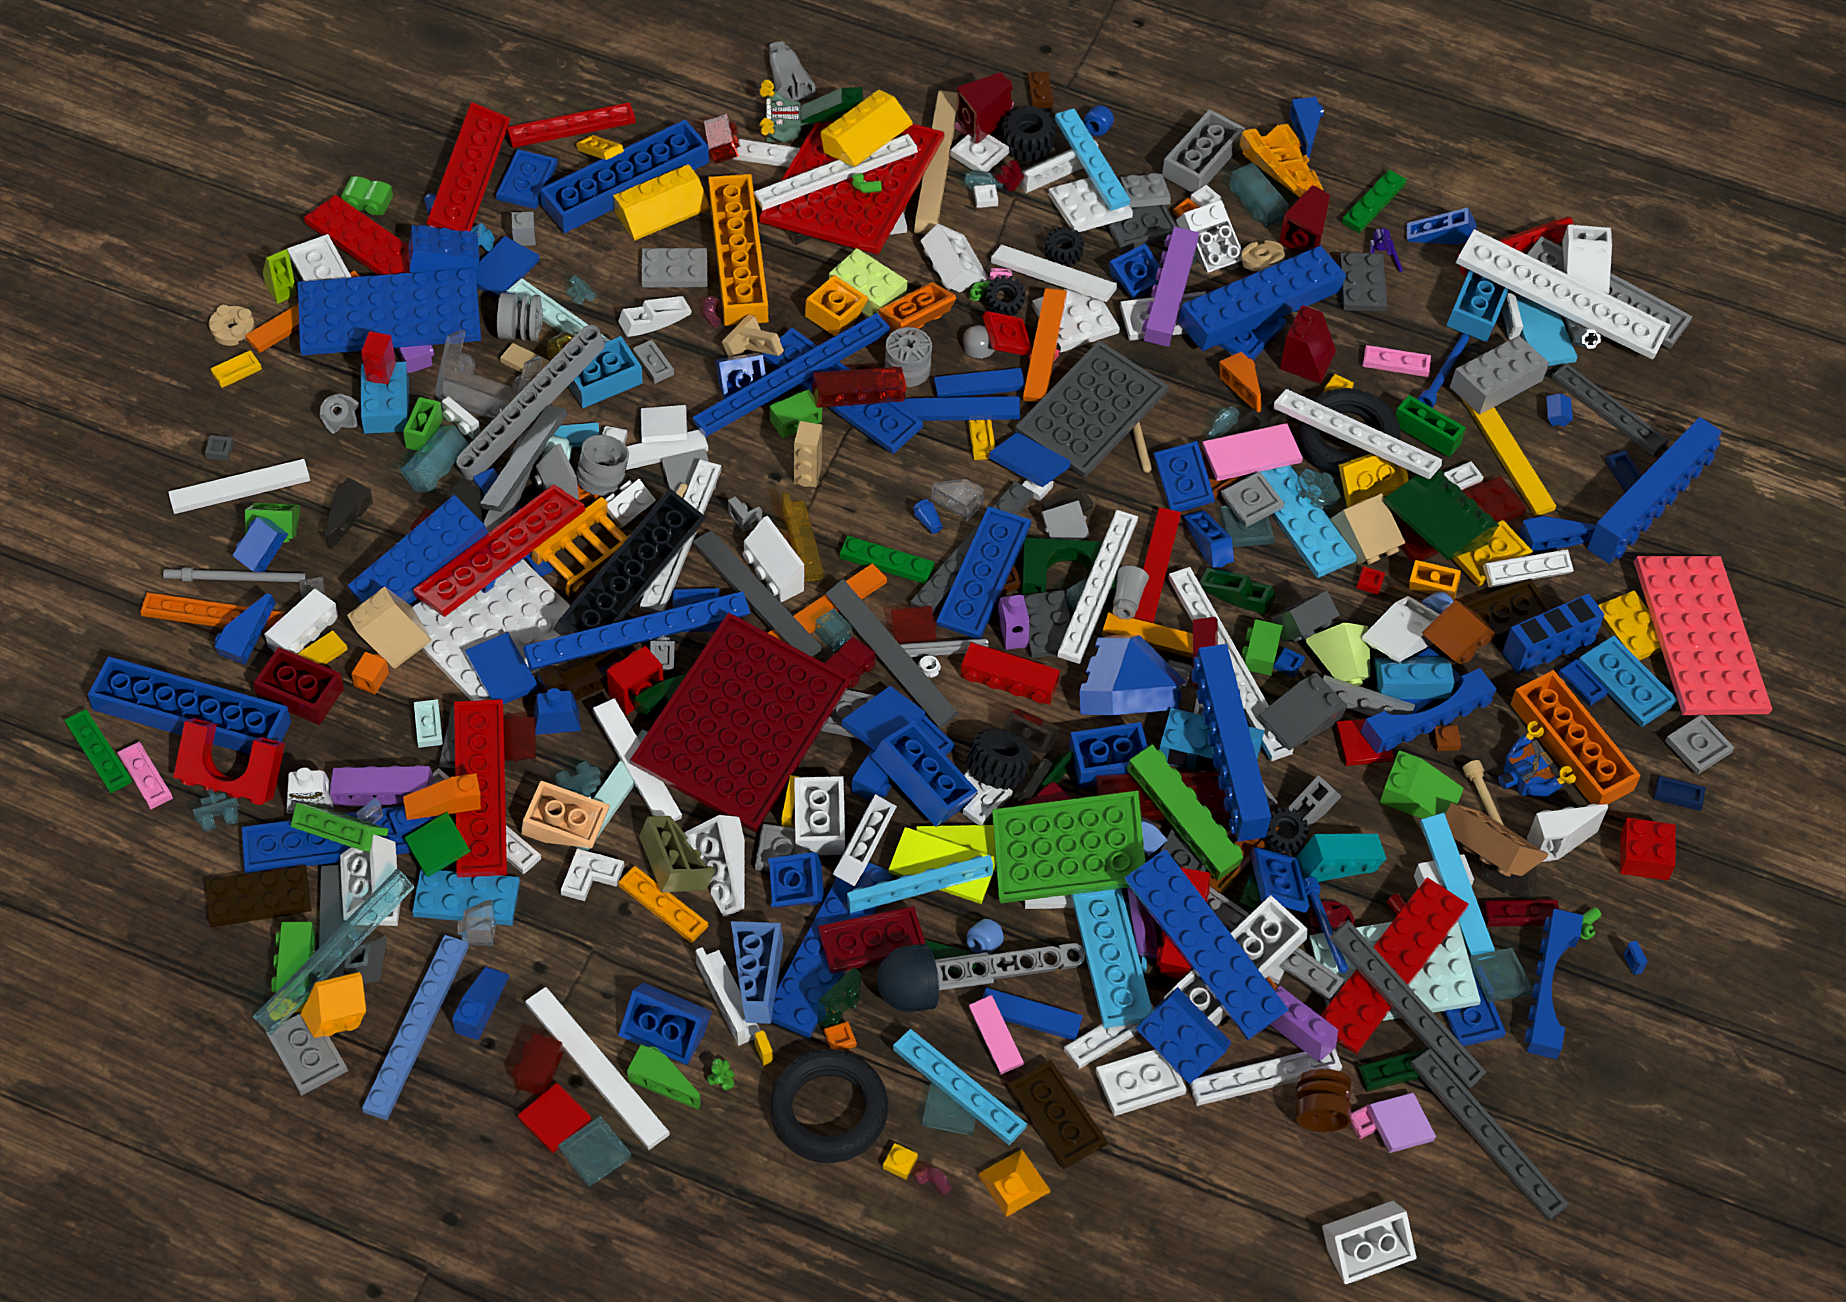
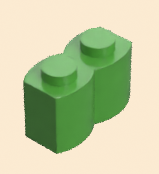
[341,176,393,215]

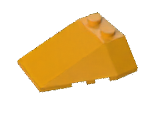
[1239,124,1323,197]

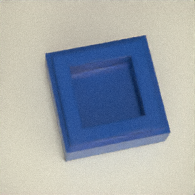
[1273,647,1305,678]
[1623,940,1648,975]

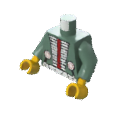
[760,80,813,143]

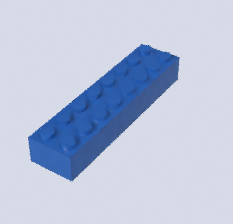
[540,119,709,233]
[1178,246,1346,351]
[1588,417,1722,564]
[1191,644,1271,842]
[88,656,291,755]

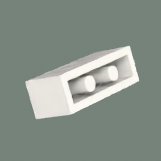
[265,589,338,654]

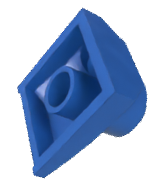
[1108,243,1161,298]
[768,852,824,908]

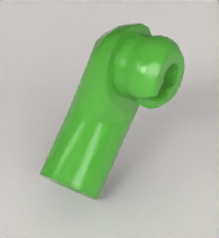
[969,280,994,301]
[1580,907,1601,939]

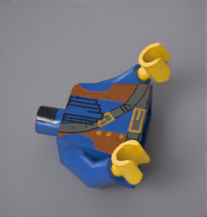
[1498,721,1576,797]

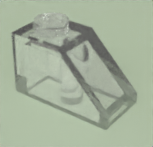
[931,479,985,521]
[458,900,496,946]

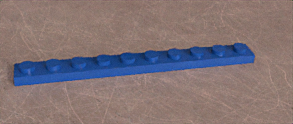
[693,313,890,437]
[523,591,750,671]

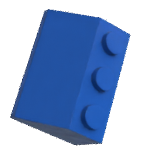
[618,983,712,1065]

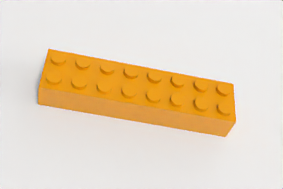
[709,174,768,326]

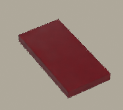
[817,906,926,974]

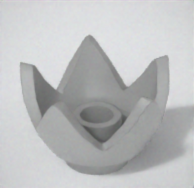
[320,393,359,434]

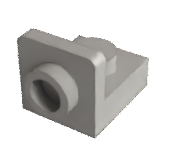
[728,496,762,532]
[650,637,675,671]

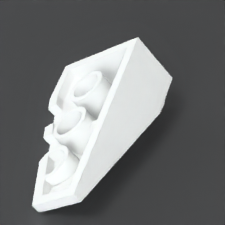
[685,815,745,917]

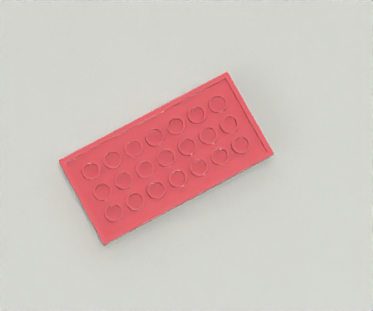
[1634,556,1772,715]

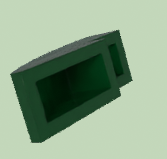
[1199,568,1275,615]
[634,673,688,722]

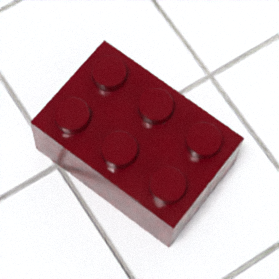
[253,647,344,725]

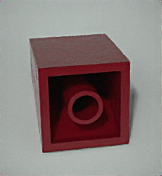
[956,72,1013,144]
[1279,185,1330,255]
[1280,305,1336,384]

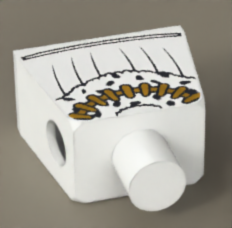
[286,768,334,814]

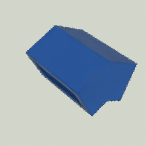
[1546,393,1573,427]

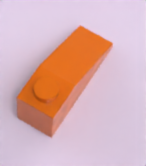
[1219,352,1261,413]
[403,774,481,820]

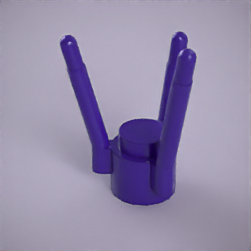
[1369,228,1403,272]

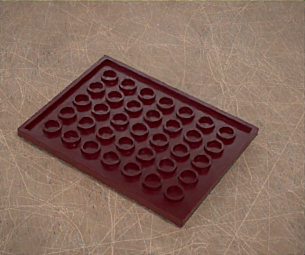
[630,612,852,832]

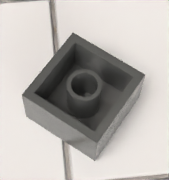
[1270,590,1340,643]

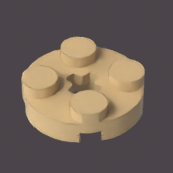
[1242,241,1285,272]
[209,305,255,346]

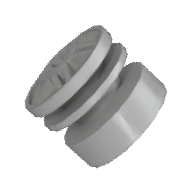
[497,292,543,342]
[885,327,932,387]
[576,435,629,496]

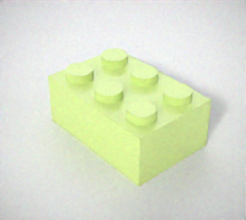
[829,248,907,317]

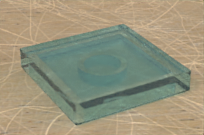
[1220,506,1274,547]
[1469,948,1533,1003]
[922,1082,983,1136]
[558,1116,631,1187]

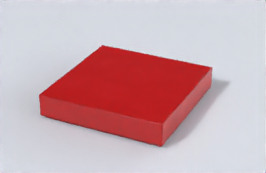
[982,311,1032,356]
[1336,719,1394,766]
[518,1083,592,1154]

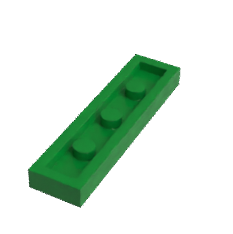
[1342,169,1407,233]
[840,536,935,584]
[64,709,132,794]

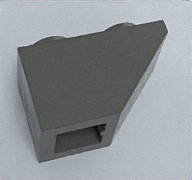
[344,936,387,984]

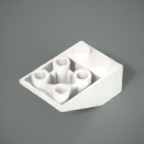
[1176,200,1242,273]
[1562,225,1612,294]
[1361,596,1440,662]
[1527,804,1608,862]

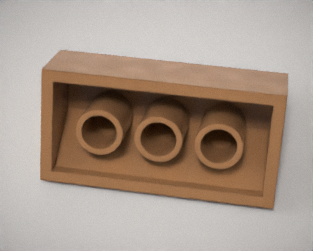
[1445,803,1549,877]

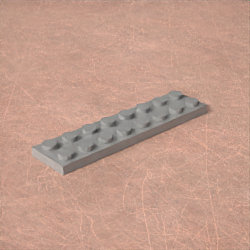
[1527,236,1693,349]

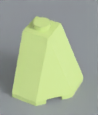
[1306,622,1370,686]

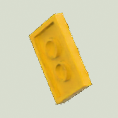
[1339,453,1409,508]
[1452,520,1532,587]
[1598,591,1662,660]

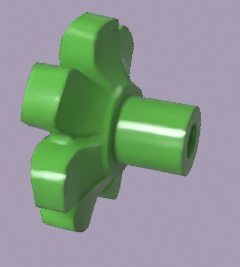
[707,1058,735,1090]

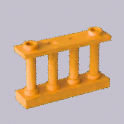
[531,497,631,597]

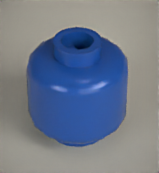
[1084,105,1114,137]

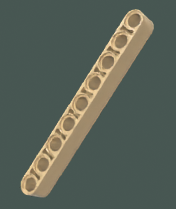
[914,90,957,235]

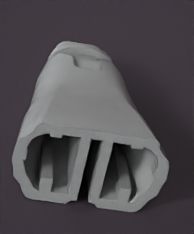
[769,41,816,101]

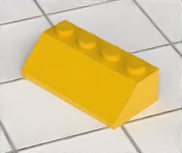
[821,90,912,167]
[613,164,710,241]

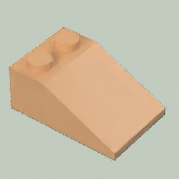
[521,781,610,848]

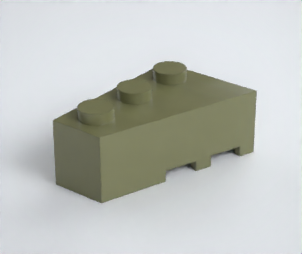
[639,816,715,893]

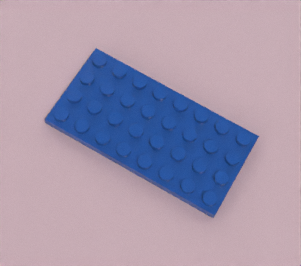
[298,268,481,356]

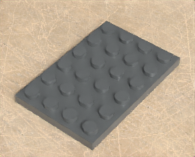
[1015,341,1169,478]

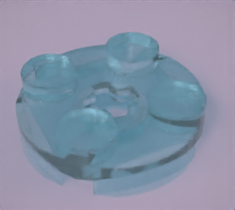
[1295,469,1340,509]

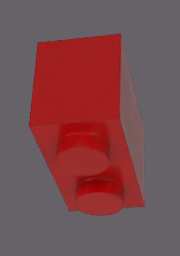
[361,331,396,384]

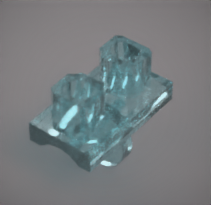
[556,761,601,798]
[193,788,240,832]

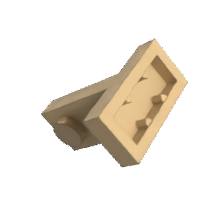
[722,314,784,357]

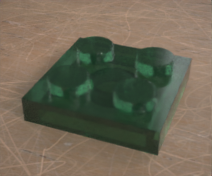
[818,968,861,1029]

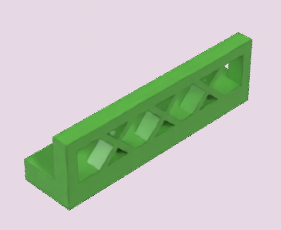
[290,803,388,852]

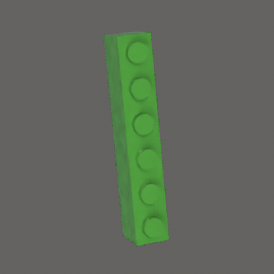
[1127,744,1243,881]

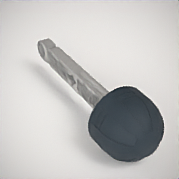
[877,943,1085,1012]

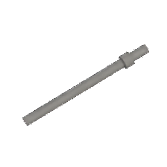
[163,567,306,583]

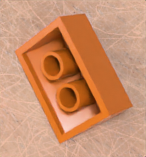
[878,282,956,335]

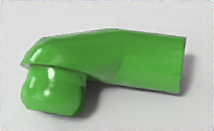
[852,173,882,193]

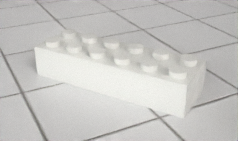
[1164,895,1307,1026]

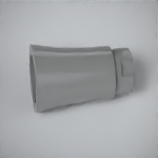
[1113,566,1149,620]

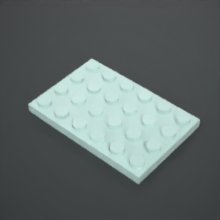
[1309,922,1481,1021]

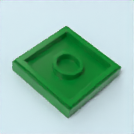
[405,812,471,877]

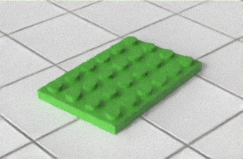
[992,791,1146,903]

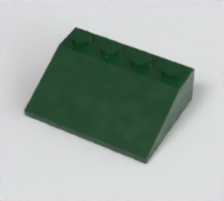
[1383,469,1499,560]

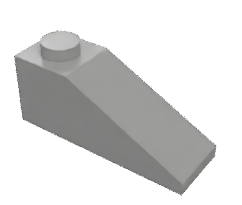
[1277,775,1342,839]

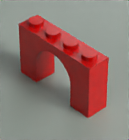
[173,718,285,805]

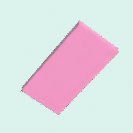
[1202,423,1302,481]

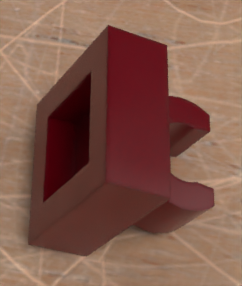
[996,160,1024,191]

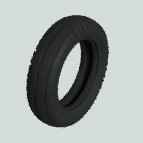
[1298,388,1401,477]
[769,1049,888,1163]

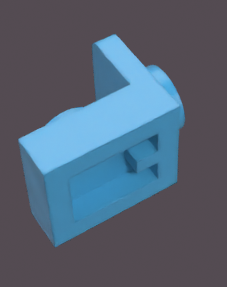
[470,223,494,252]

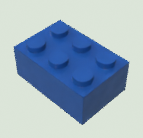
[408,225,479,273]
[1069,722,1148,788]
[1136,987,1232,1084]

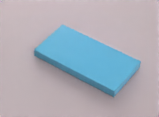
[1516,295,1577,366]

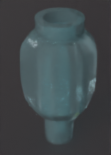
[964,170,1003,191]
[1206,406,1240,440]

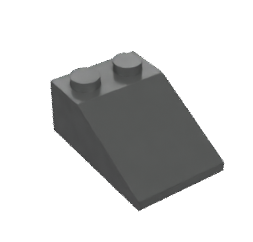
[1258,673,1348,751]

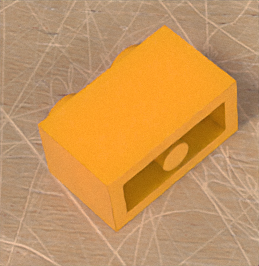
[1409,560,1461,600]

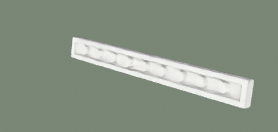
[1168,567,1294,761]

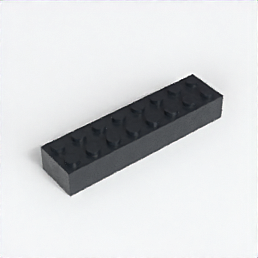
[553,488,706,659]

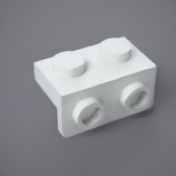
[605,479,656,528]

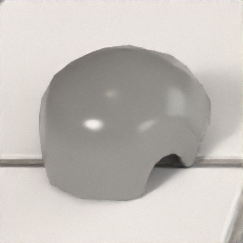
[963,325,995,358]

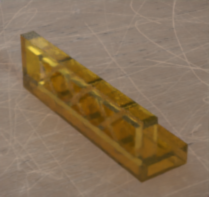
[782,492,824,582]

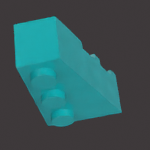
[1296,834,1387,882]

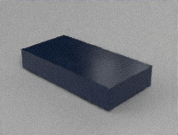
[1605,450,1642,493]
[1653,775,1706,811]

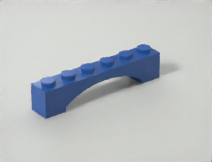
[1361,668,1496,754]
[1524,909,1584,1060]

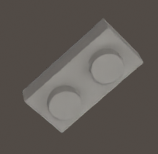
[633,340,674,383]

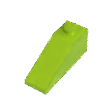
[263,249,297,304]

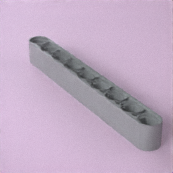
[456,325,605,480]

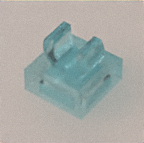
[567,275,597,305]

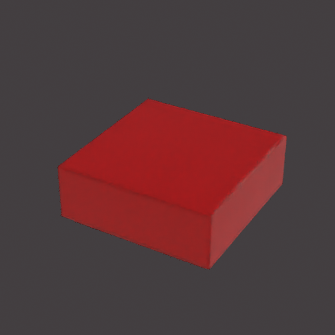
[1356,566,1385,595]

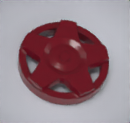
[1308,901,1355,935]

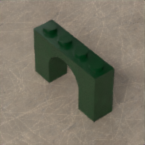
[1022,537,1116,601]

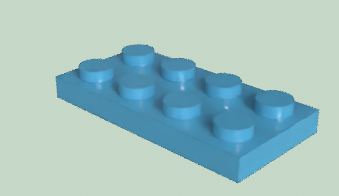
[1578,636,1678,727]
[413,869,520,926]

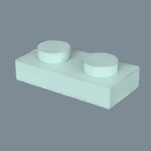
[414,699,443,748]

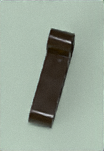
[538,649,626,701]

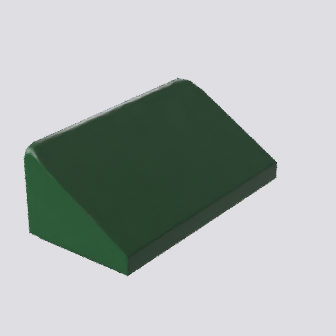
[1034,751,1074,794]

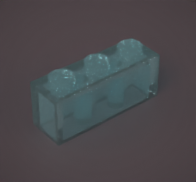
[1230,163,1289,228]
[400,425,469,492]

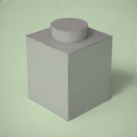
[512,212,536,246]

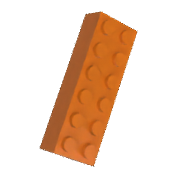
[1510,670,1641,805]

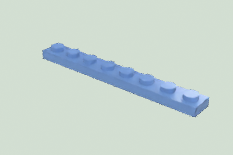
[362,935,469,1120]

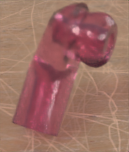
[702,296,721,327]
[915,1166,953,1196]

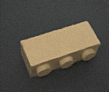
[794,421,822,487]

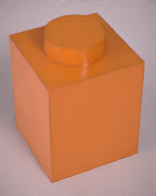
[351,652,389,694]

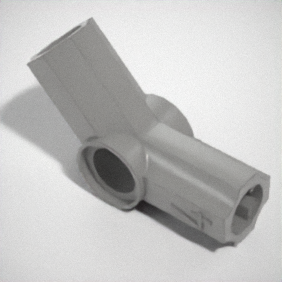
[1565,317,1600,349]

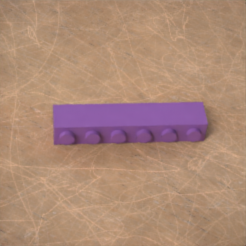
[1141,226,1200,347]

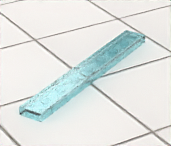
[253,869,415,1036]

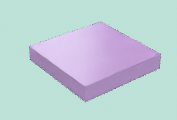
[1367,1093,1436,1153]

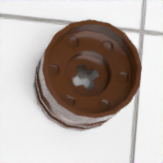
[1297,1069,1351,1132]

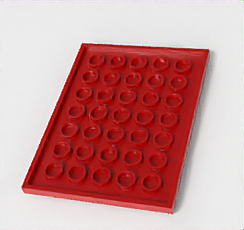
[759,122,945,255]

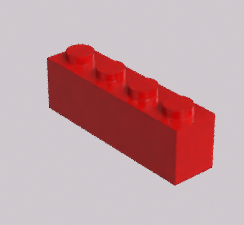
[960,642,1060,705]

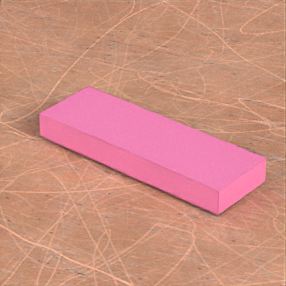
[1363,345,1431,377]
[117,741,173,810]
[969,995,1024,1075]

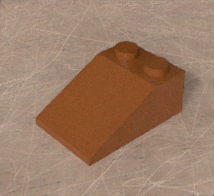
[1422,600,1495,665]

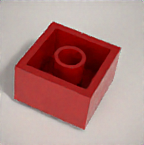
[607,646,664,715]
[1620,818,1676,881]

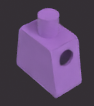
[997,595,1029,650]

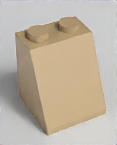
[1330,494,1405,565]
[347,587,432,669]

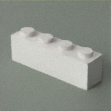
[833,794,897,886]

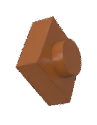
[1433,725,1461,751]

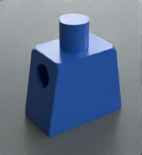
[534,688,581,735]

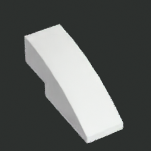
[618,296,692,337]

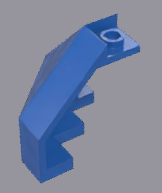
[1080,635,1187,715]

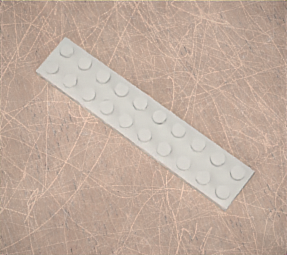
[1456,229,1670,360]

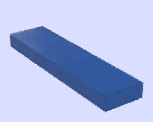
[934,368,1025,398]
[982,988,1083,1041]

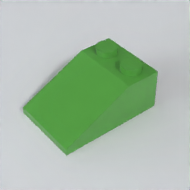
[1380,751,1463,819]

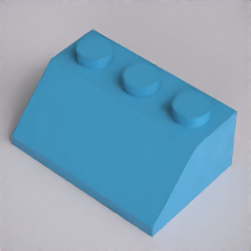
[1374,657,1454,699]

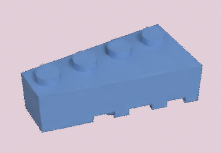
[731,921,783,1024]

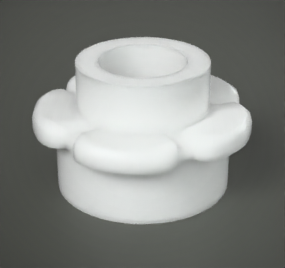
[918,656,941,678]

